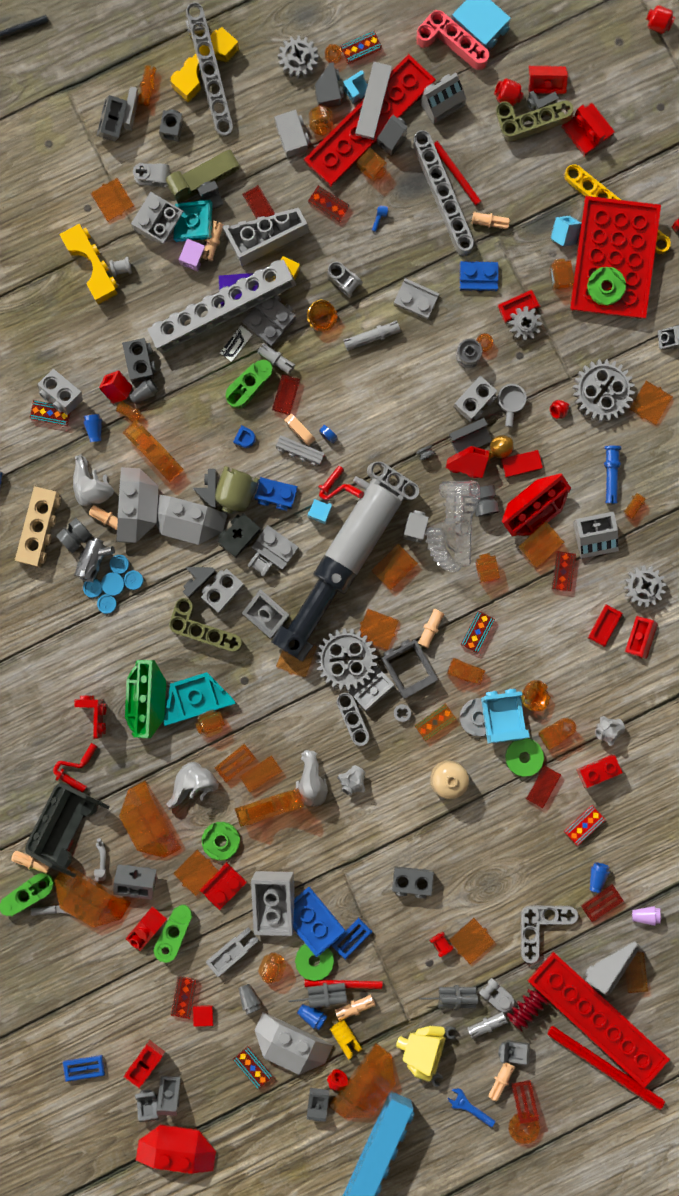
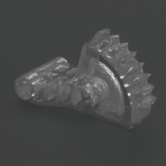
[424,480,480,572]

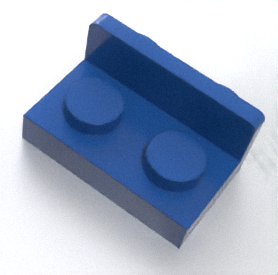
[254,477,298,511]

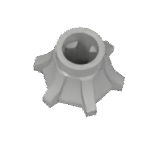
[595,716,625,746]
[337,765,366,796]

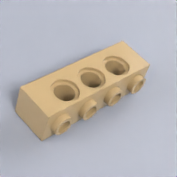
[15,486,61,568]

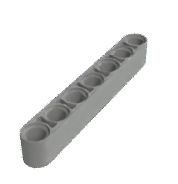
[413,130,474,256]

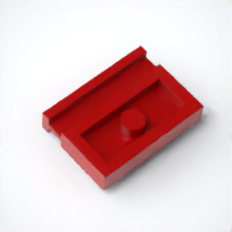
[200,862,247,910]

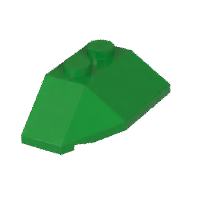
[125,660,166,738]

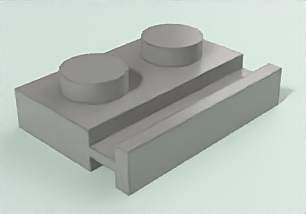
[394,278,439,320]
[251,525,299,570]
[349,666,395,712]

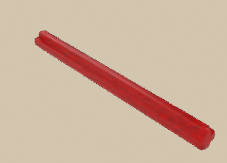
[547,1026,665,1110]

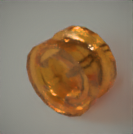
[325,44,342,64]
[477,333,493,352]

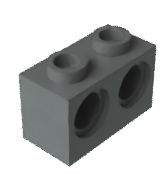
[96,95,127,142]
[122,338,156,383]
[392,866,434,898]

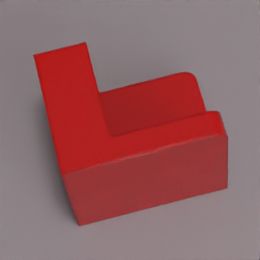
[99,370,132,404]

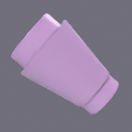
[632,906,660,926]

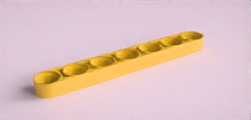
[564,164,671,254]

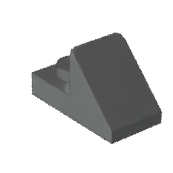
[193,469,217,509]
[183,567,216,598]
[156,1076,180,1116]

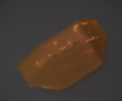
[119,780,182,858]
[54,866,131,928]
[329,1043,396,1119]

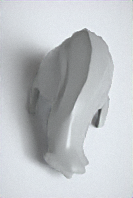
[73,454,114,506]
[296,750,328,807]
[166,762,219,810]

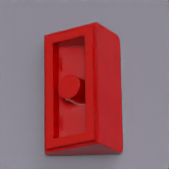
[625,616,658,659]

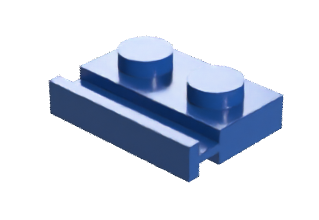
[460,261,498,291]

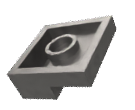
[242,295,296,347]

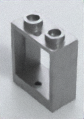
[381,638,438,699]

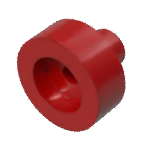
[327,1069,348,1091]

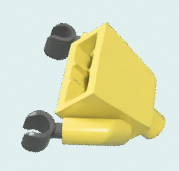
[396,1026,456,1087]

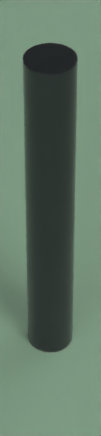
[0,15,49,39]

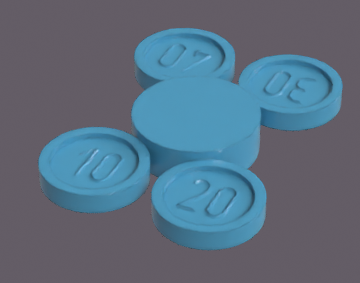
[83,554,143,614]

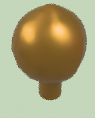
[488,435,513,460]

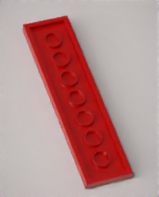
[304,54,436,187]
[527,952,670,1088]

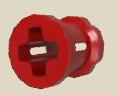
[429,931,454,957]

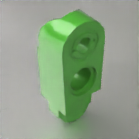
[226,360,272,409]
[0,873,55,916]
[154,904,193,963]

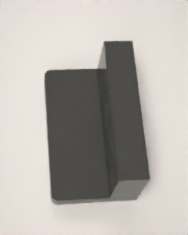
[448,418,492,454]

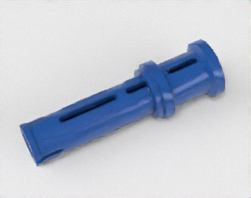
[604,445,621,504]

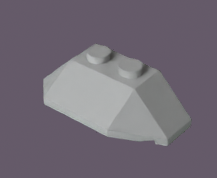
[117,467,158,543]
[156,495,228,545]
[255,1012,333,1075]

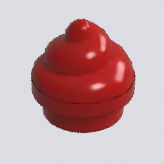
[549,400,569,419]

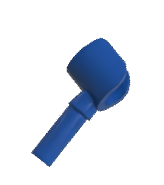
[372,206,388,232]

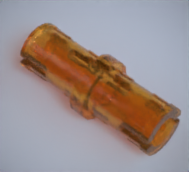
[138,65,157,106]

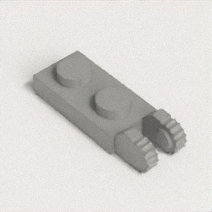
[206,927,259,977]

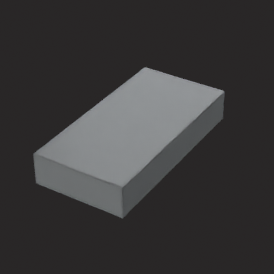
[123,87,139,131]

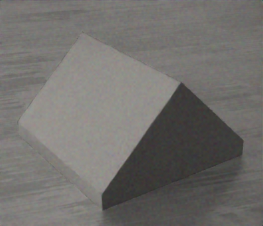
[242,589,290,638]

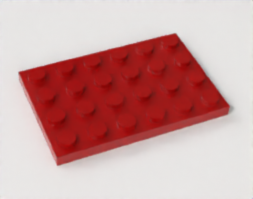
[570,196,661,319]

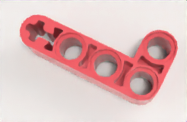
[416,10,489,70]

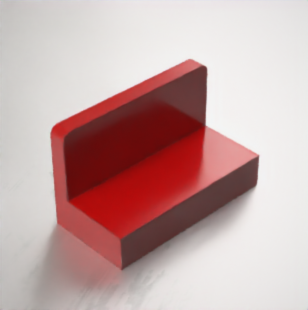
[528,66,568,94]

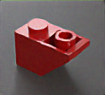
[445,446,489,478]
[126,906,167,951]

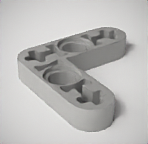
[521,905,578,963]

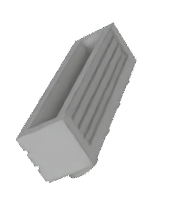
[276,435,325,466]

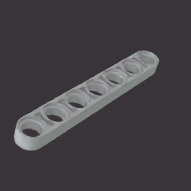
[186,2,233,136]

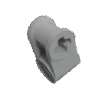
[133,163,170,187]
[327,262,363,297]

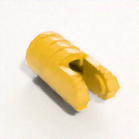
[330,1020,362,1060]

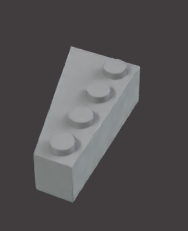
[222,208,309,266]

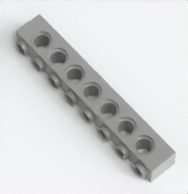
[148,259,296,354]

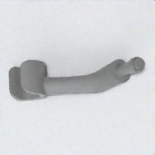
[94,838,106,881]

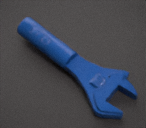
[448,1088,496,1128]

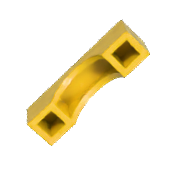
[170,27,239,102]
[59,224,118,304]

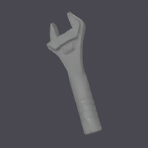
[31,897,84,917]

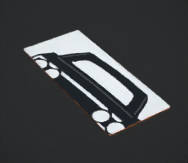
[220,326,253,362]

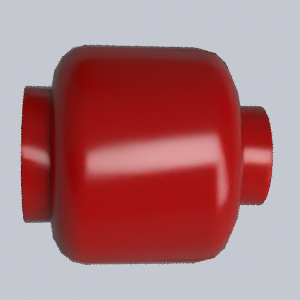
[646,5,675,34]
[494,78,523,107]

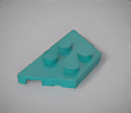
[164,672,236,726]

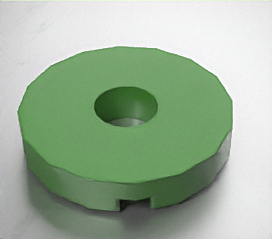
[587,267,626,306]
[505,739,544,777]
[202,822,240,860]
[295,944,334,981]

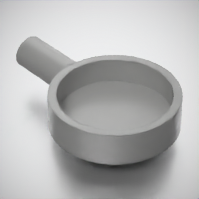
[497,384,527,427]

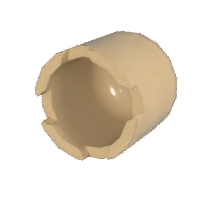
[430,761,469,799]

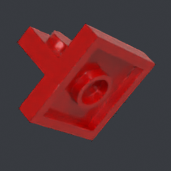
[562,103,615,156]

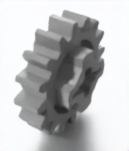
[278,36,319,79]
[623,565,666,607]

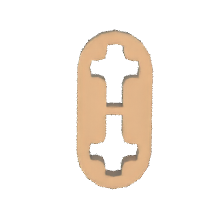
[284,414,316,446]

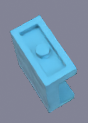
[451,0,511,49]
[481,689,529,744]

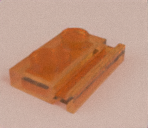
[517,522,565,568]
[371,544,418,591]

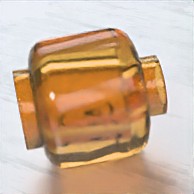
[309,105,334,135]
[195,709,225,738]
[258,953,287,984]

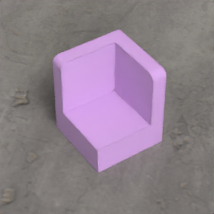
[179,239,205,271]

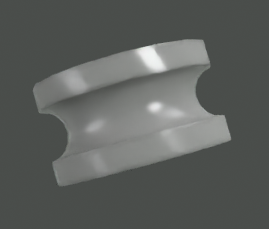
[394,704,411,722]

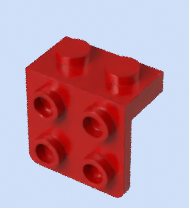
[74,695,107,739]

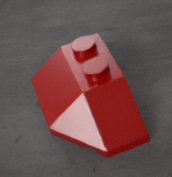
[501,473,571,536]
[136,1124,216,1174]

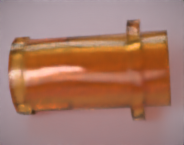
[116,401,142,422]
[624,493,646,519]

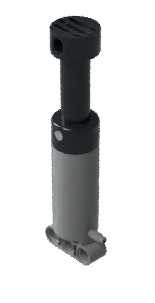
[271,461,419,662]

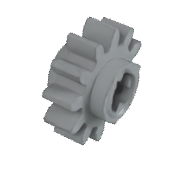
[508,306,542,341]

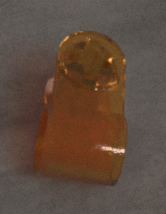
[538,718,576,750]

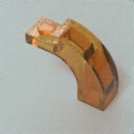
[122,420,184,482]
[234,788,304,827]

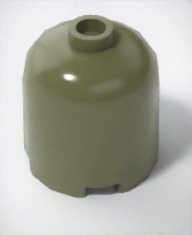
[215,466,260,514]

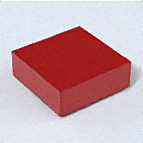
[193,1005,213,1027]

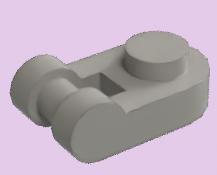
[479,978,514,1012]

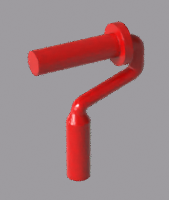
[318,466,364,500]
[53,743,98,793]

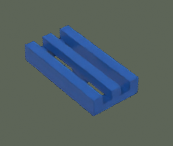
[331,917,372,960]
[63,1055,105,1082]

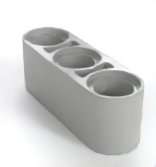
[337,693,369,746]

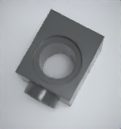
[159,109,184,142]

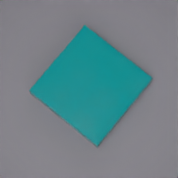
[174,200,213,242]

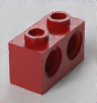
[576,754,623,788]
[124,1040,165,1088]

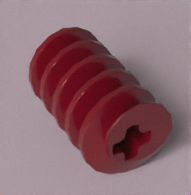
[506,989,549,1033]

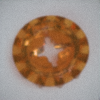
[508,1111,540,1144]

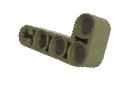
[496,100,573,142]
[166,150,241,203]
[169,598,242,652]

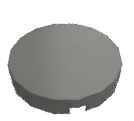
[459,698,486,736]

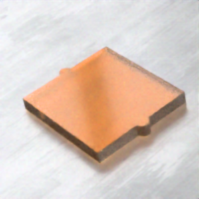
[91,178,134,222]
[629,381,673,425]
[359,609,399,650]
[276,639,317,678]
[173,849,218,896]
[449,918,495,964]

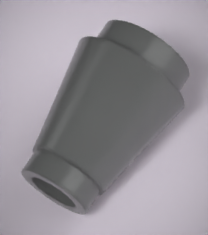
[129,379,159,404]
[238,984,261,1015]

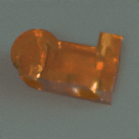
[447,658,485,685]

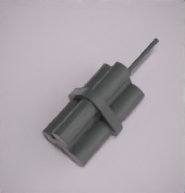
[288,983,347,1008]
[419,985,478,1010]

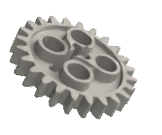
[572,359,635,422]
[315,628,378,691]

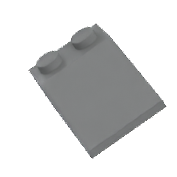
[251,871,295,936]
[585,942,641,995]

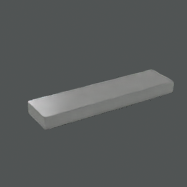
[355,62,392,140]

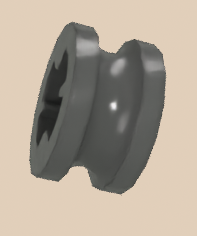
[416,445,435,461]

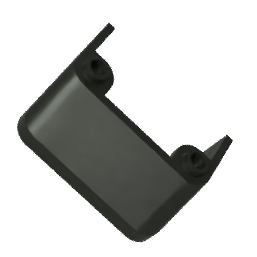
[25,783,110,878]

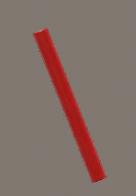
[434,141,481,206]
[304,979,382,989]

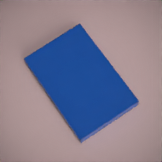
[293,886,347,957]

